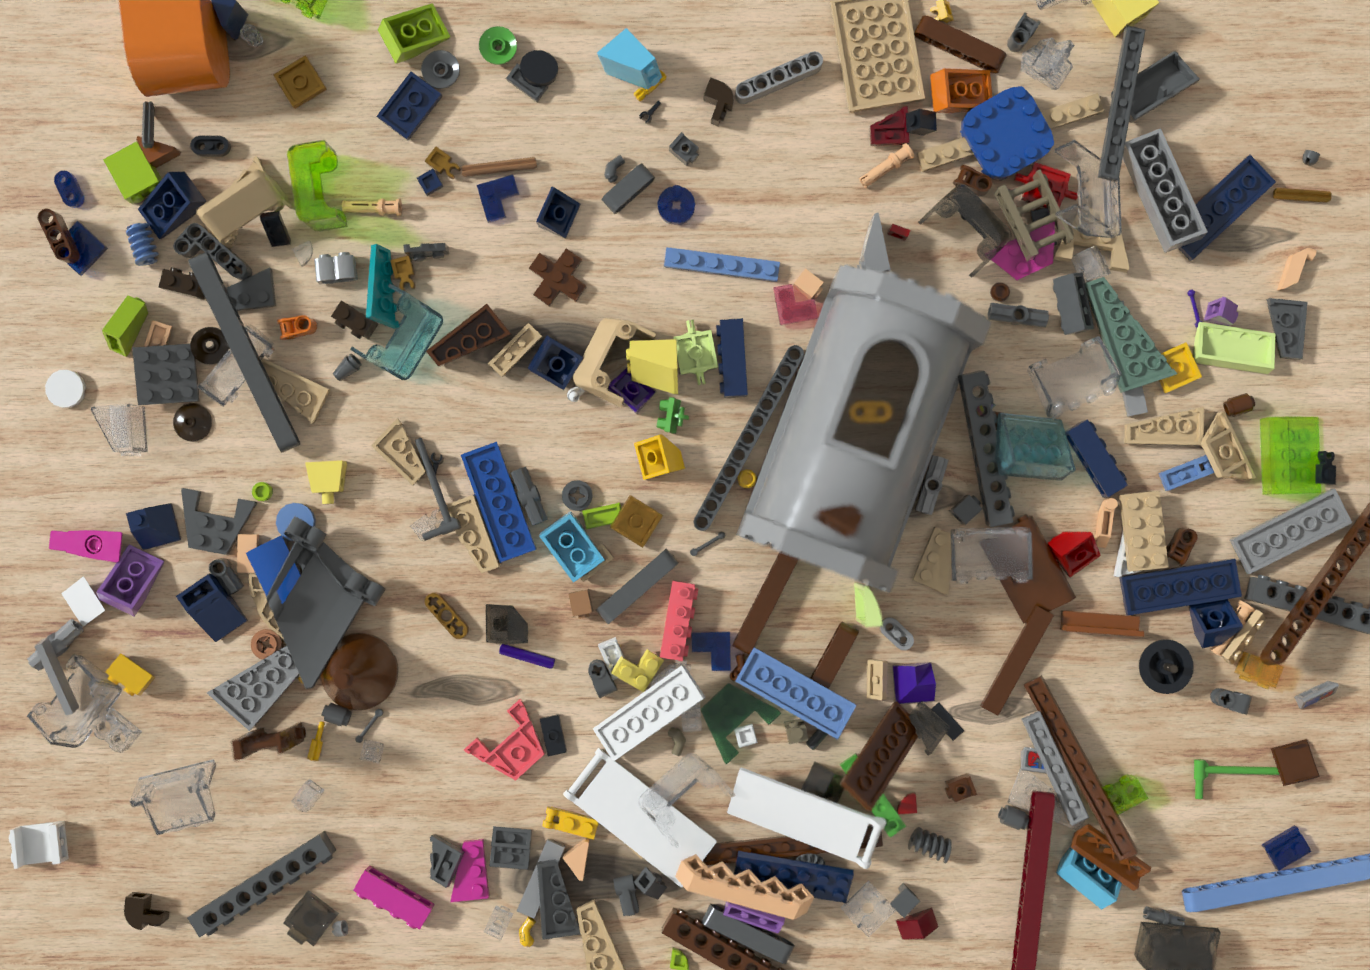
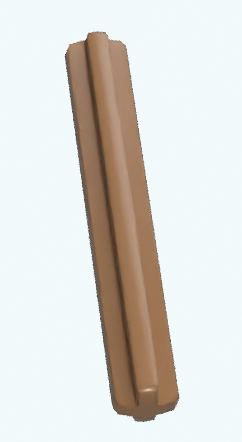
[461,157,537,177]

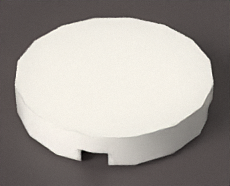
[45,370,86,408]

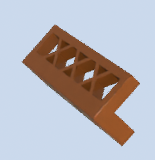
[1060,610,1144,637]
[1071,824,1151,891]

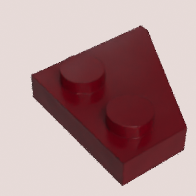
[869,106,910,146]

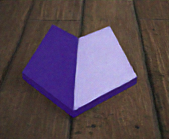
[892,662,936,704]

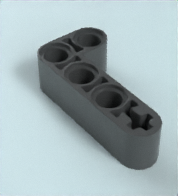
[173,223,252,281]

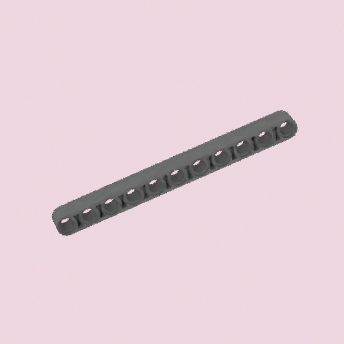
[188,252,300,453]
[693,345,804,531]

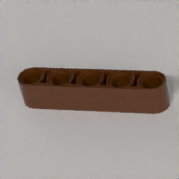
[914,15,1007,74]
[810,621,859,689]

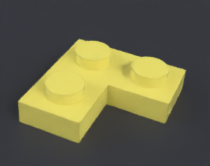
[611,649,664,693]

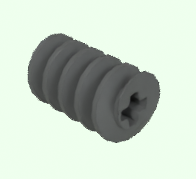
[908,827,952,864]

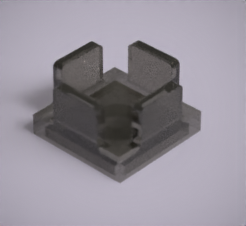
[284,890,339,947]

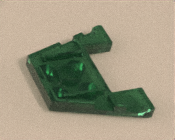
[700,683,781,765]

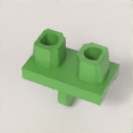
[656,397,689,434]

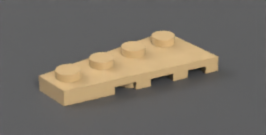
[1124,407,1204,446]
[439,494,501,573]

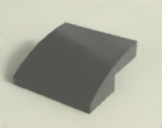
[489,826,532,870]

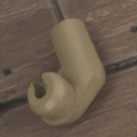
[668,727,686,756]

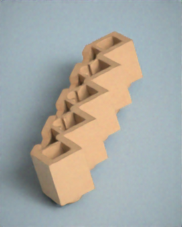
[675,854,814,920]

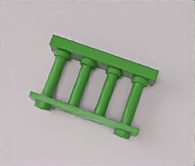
[840,754,906,838]

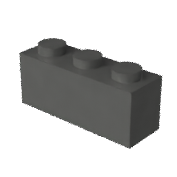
[1053,273,1094,335]

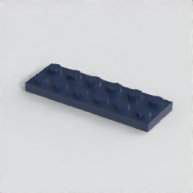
[1178,154,1276,261]
[1119,558,1242,615]
[733,851,854,903]

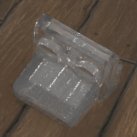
[1020,37,1074,90]

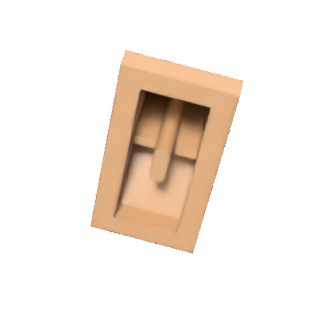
[563,838,590,881]

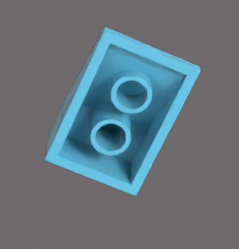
[539,511,605,583]

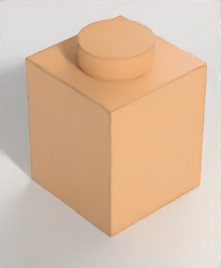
[792,268,824,300]

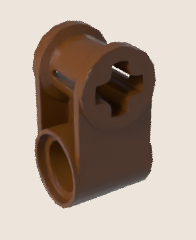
[953,165,992,196]
[1166,528,1198,566]

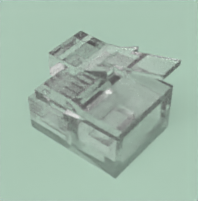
[1072,245,1111,283]

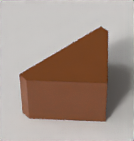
[136,136,181,168]

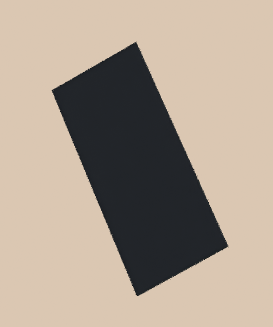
[928,702,964,741]

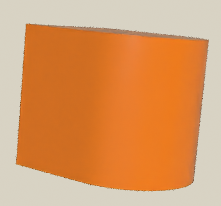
[119,0,230,97]

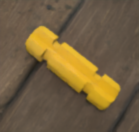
[634,70,666,101]

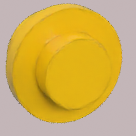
[737,469,757,488]

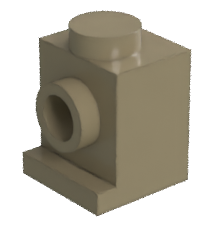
[784,719,808,744]

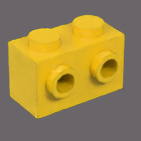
[105,653,155,696]

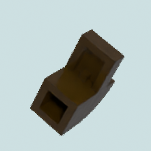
[703,77,734,126]
[124,892,169,930]

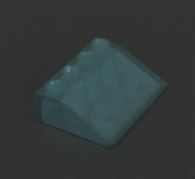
[995,413,1076,481]

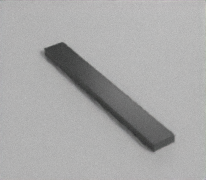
[1097,25,1146,182]

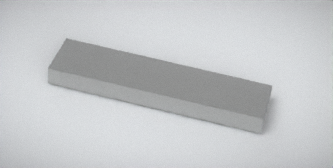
[35,638,79,716]
[517,839,565,919]

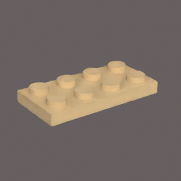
[1119,491,1169,572]

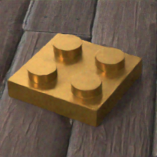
[273,55,327,109]
[610,495,663,548]

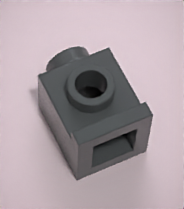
[669,132,699,166]
[634,867,667,900]

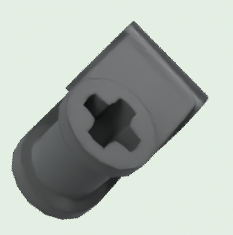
[1007,12,1041,52]
[588,659,617,698]
[1210,688,1252,715]

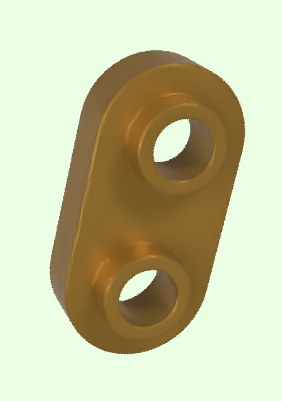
[849,401,892,423]

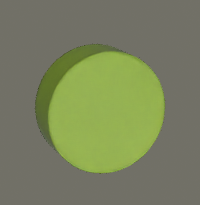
[252,482,273,501]

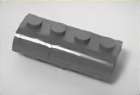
[1111,51,1200,123]

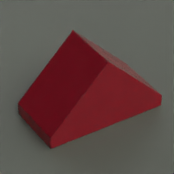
[896,908,939,940]

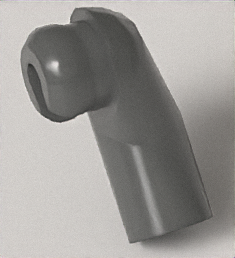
[604,155,625,183]

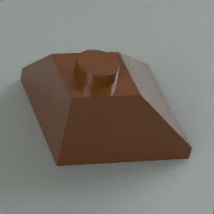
[812,504,864,538]

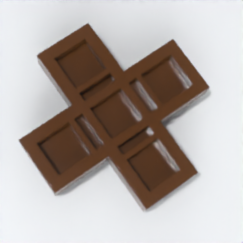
[529,248,587,306]

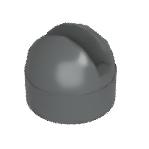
[1302,150,1320,166]

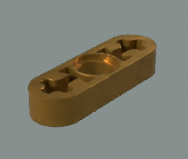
[425,592,469,639]

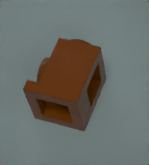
[944,773,977,802]

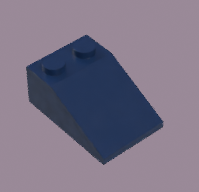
[138,171,207,239]

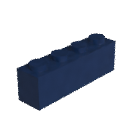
[716,318,748,398]
[1063,419,1128,498]

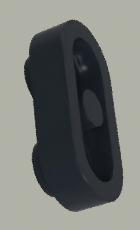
[190,136,231,157]

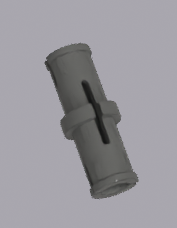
[1143,906,1185,930]

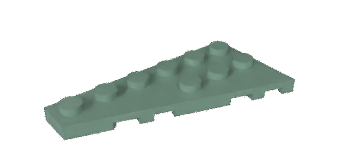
[1085,277,1177,393]

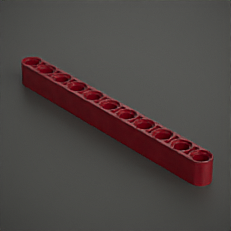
[1011,791,1055,970]

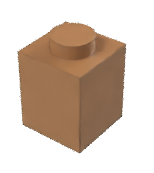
[569,589,593,619]

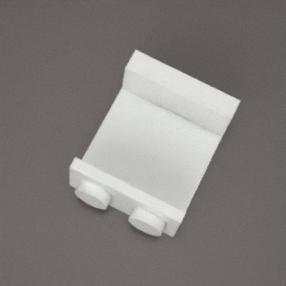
[9,821,69,869]

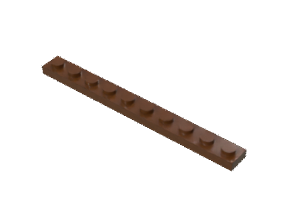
[1023,675,1138,861]
[703,826,883,866]

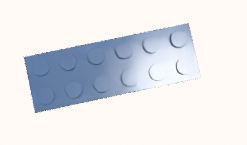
[736,647,857,739]

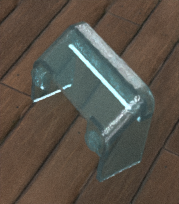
[350,284,443,380]

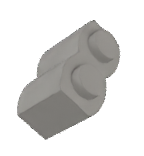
[314,252,358,284]

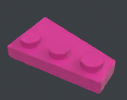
[450,839,489,903]

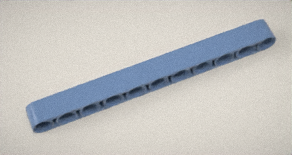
[1182,853,1370,912]

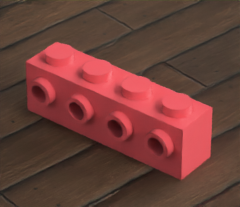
[660,580,698,661]

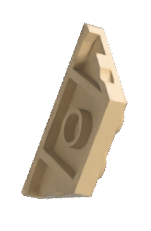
[1201,411,1256,480]

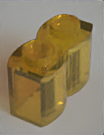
[1234,651,1284,690]

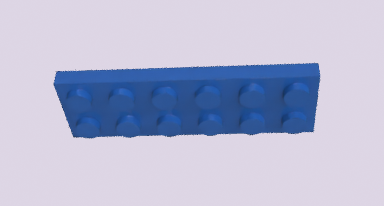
[461,442,537,563]

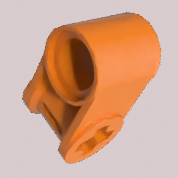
[277,315,317,340]

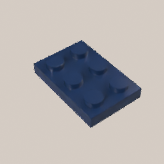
[376,71,442,141]

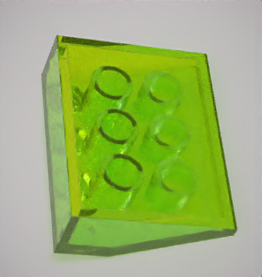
[1260,416,1321,495]

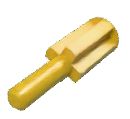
[307,721,325,761]

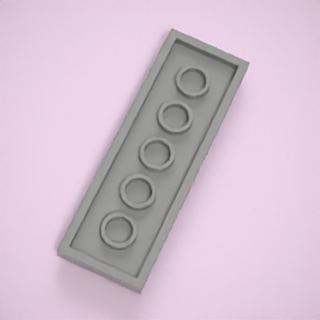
[1230,489,1352,574]

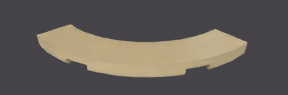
[248,573,283,639]

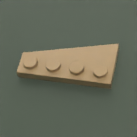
[260,357,330,424]
[576,899,625,970]

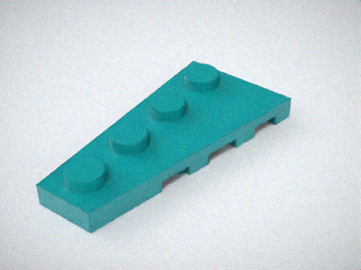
[366,244,399,329]

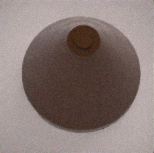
[320,633,398,710]

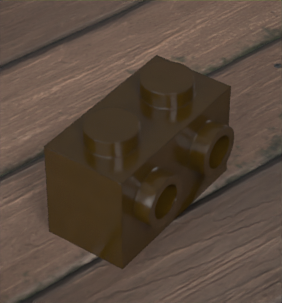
[158,267,205,300]
[331,300,378,340]

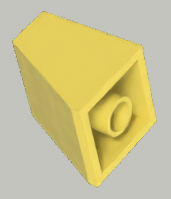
[1091,0,1159,37]
[626,339,678,394]

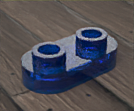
[54,171,84,208]

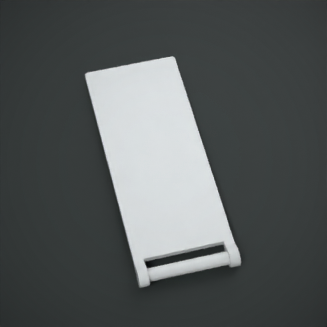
[563,748,716,887]
[727,768,886,869]

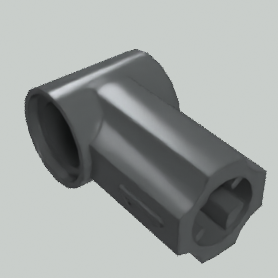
[209,558,244,596]
[613,874,640,916]

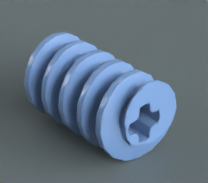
[126,223,159,266]

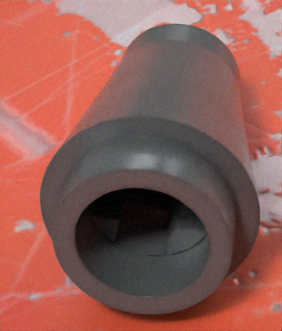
[333,354,362,381]

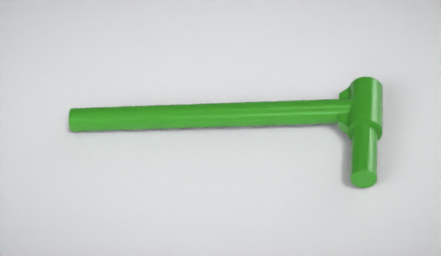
[1194,759,1279,799]

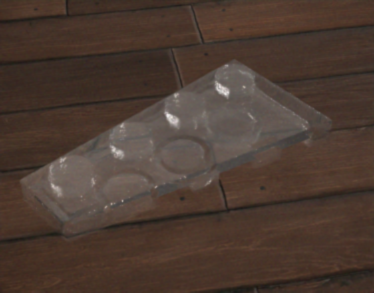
[1007,768,1086,831]

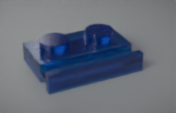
[1262,825,1312,871]

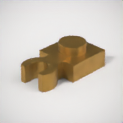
[425,146,461,179]
[390,256,415,292]

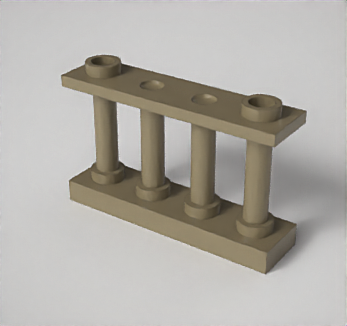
[994,169,1074,262]

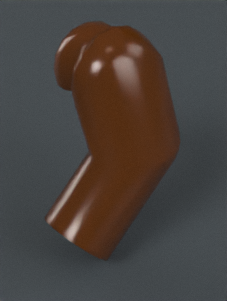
[730,653,746,681]

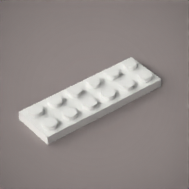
[593,665,706,761]

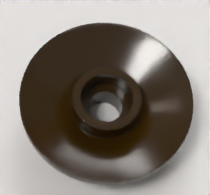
[190,327,230,364]
[173,403,212,441]

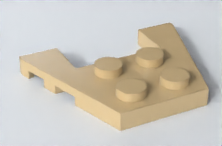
[1053,207,1129,273]

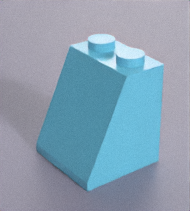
[597,28,662,90]

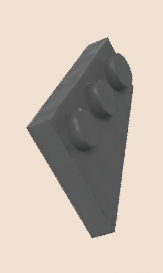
[226,268,276,311]

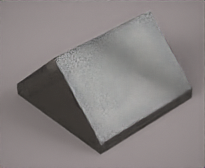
[801,761,845,804]

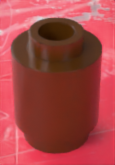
[1223,393,1255,417]

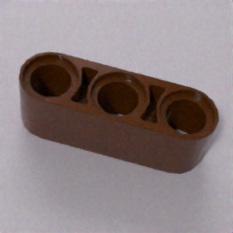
[38,208,80,264]

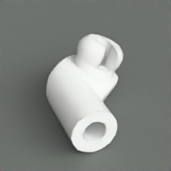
[567,386,585,402]

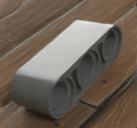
[602,163,655,214]

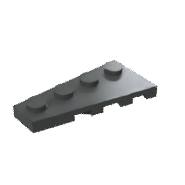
[537,859,581,940]

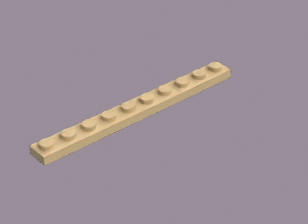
[917,93,1104,172]

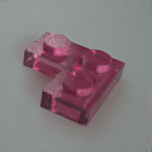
[773,284,818,326]

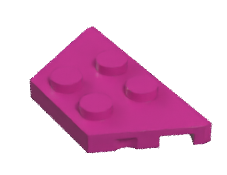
[984,222,1055,280]

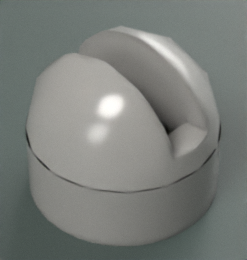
[332,920,348,937]

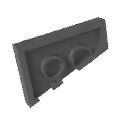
[1266,298,1308,360]

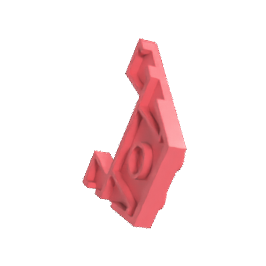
[464,698,545,781]

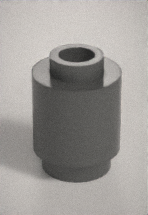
[321,702,352,727]
[998,805,1029,830]

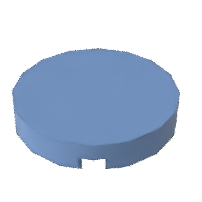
[276,503,316,541]

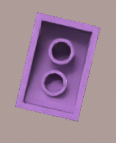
[96,544,164,617]

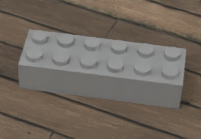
[1123,128,1207,253]

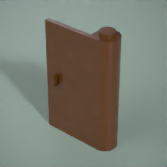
[980,514,1076,623]

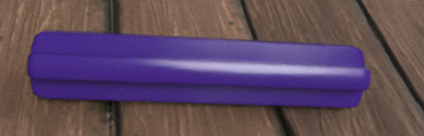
[499,644,555,669]

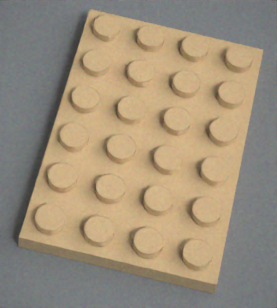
[830,0,925,113]

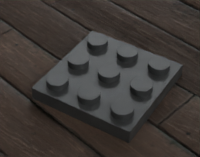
[132,344,199,405]

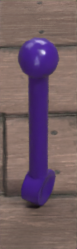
[1187,290,1202,328]

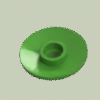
[479,26,517,65]

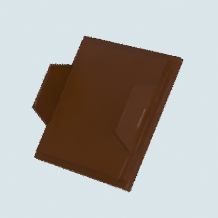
[1270,739,1320,786]

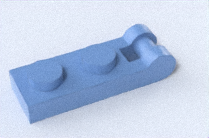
[1158,455,1214,491]

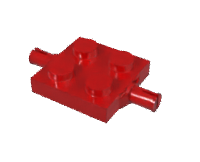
[1014,162,1079,208]

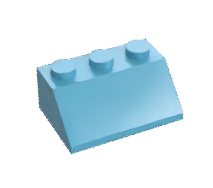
[1056,846,1122,910]

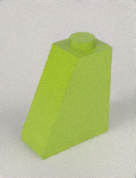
[102,295,148,357]

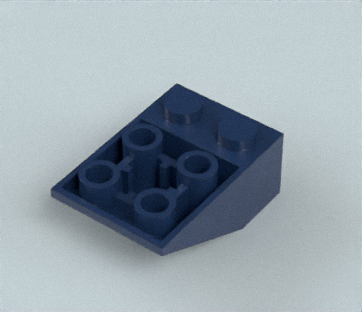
[176,574,248,642]

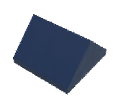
[211,0,248,40]
[536,187,581,239]

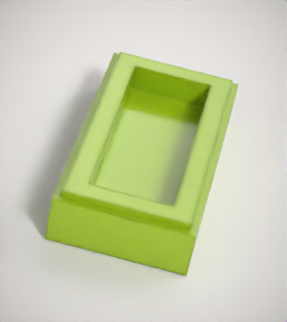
[582,503,621,529]

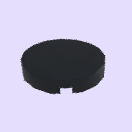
[520,50,558,87]

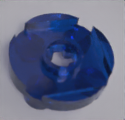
[657,185,695,225]

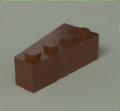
[426,304,512,367]

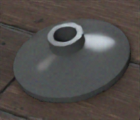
[421,50,460,89]

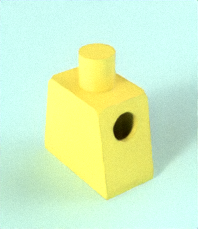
[305,460,347,504]

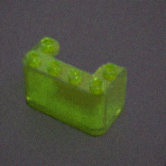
[287,140,348,231]

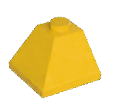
[634,434,685,480]

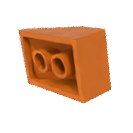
[930,68,992,113]

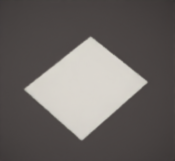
[61,576,105,627]

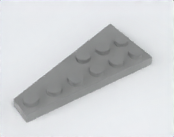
[207,646,299,731]

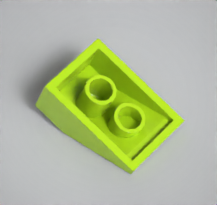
[378,3,450,64]

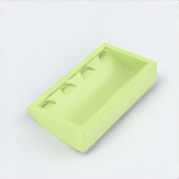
[1193,322,1275,374]
[854,583,882,627]

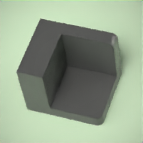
[890,883,920,918]

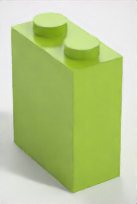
[103,141,162,204]

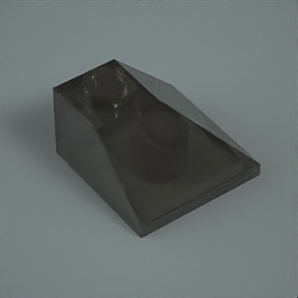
[486,604,528,645]

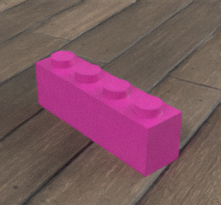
[353,866,435,930]

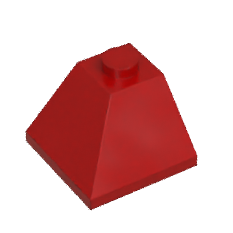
[1048,532,1101,578]

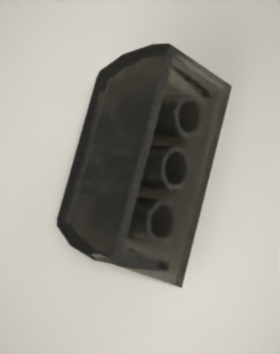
[1134,922,1221,970]

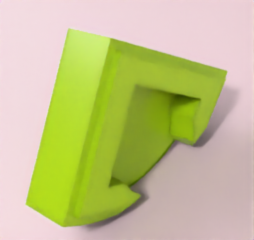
[670,947,689,970]

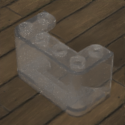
[951,527,1033,584]

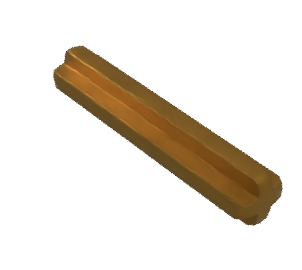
[1273,188,1332,203]

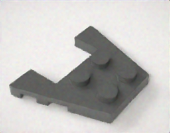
[181,488,257,555]

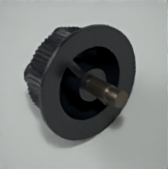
[1139,639,1194,694]

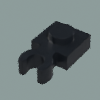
[1315,451,1336,485]

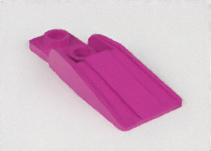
[49,530,123,563]

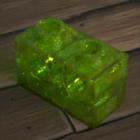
[1104,774,1149,815]

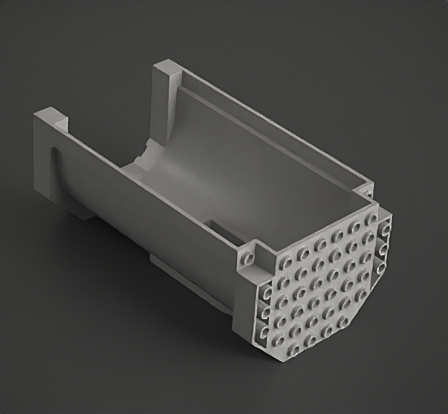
[736,265,991,593]

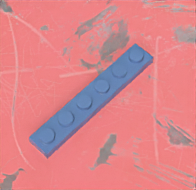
[664,247,780,282]

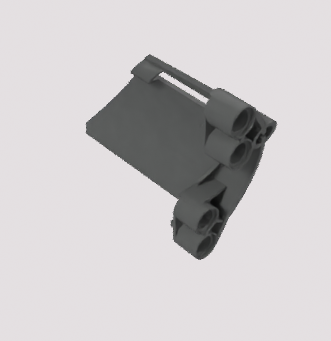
[266,517,386,689]

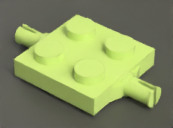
[674,320,718,385]

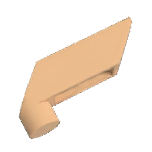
[1277,247,1316,291]
[1095,498,1118,548]

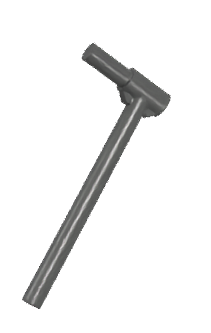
[415,438,461,541]

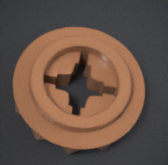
[251,629,283,660]

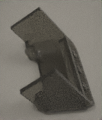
[918,184,1012,278]

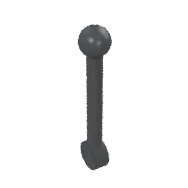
[690,532,725,556]
[355,709,383,743]

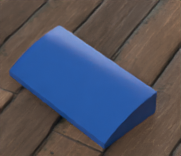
[246,535,300,605]

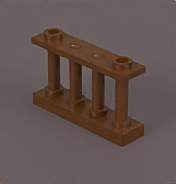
[231,722,306,761]

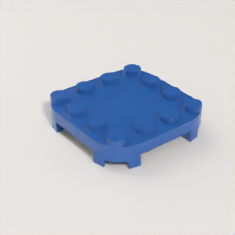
[960,86,1054,181]

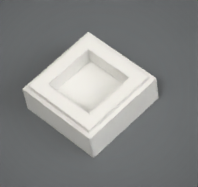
[734,724,758,748]

